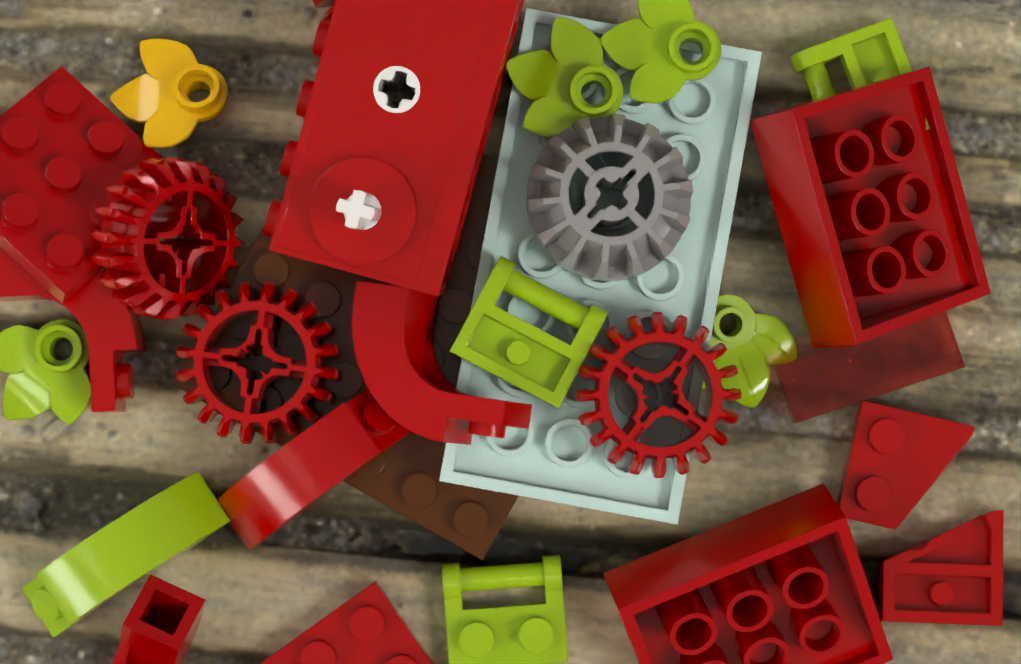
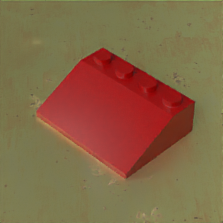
[750,66,991,349]
[603,483,893,664]

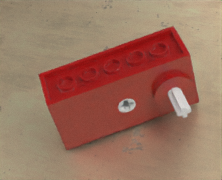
[264,0,525,297]

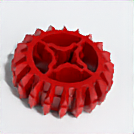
[90,156,245,320]
[176,282,339,444]
[575,312,742,478]

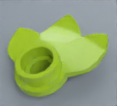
[600,0,721,104]
[506,17,623,138]
[702,293,797,408]
[0,319,91,425]

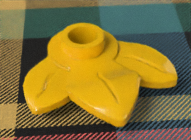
[110,38,229,148]

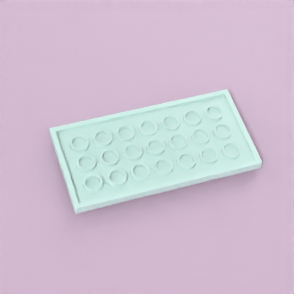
[439,8,762,525]

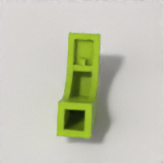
[22,471,230,638]

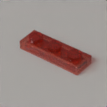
[774,311,965,423]

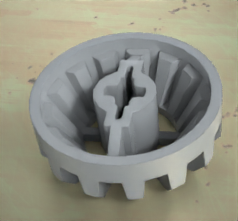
[526,114,693,282]

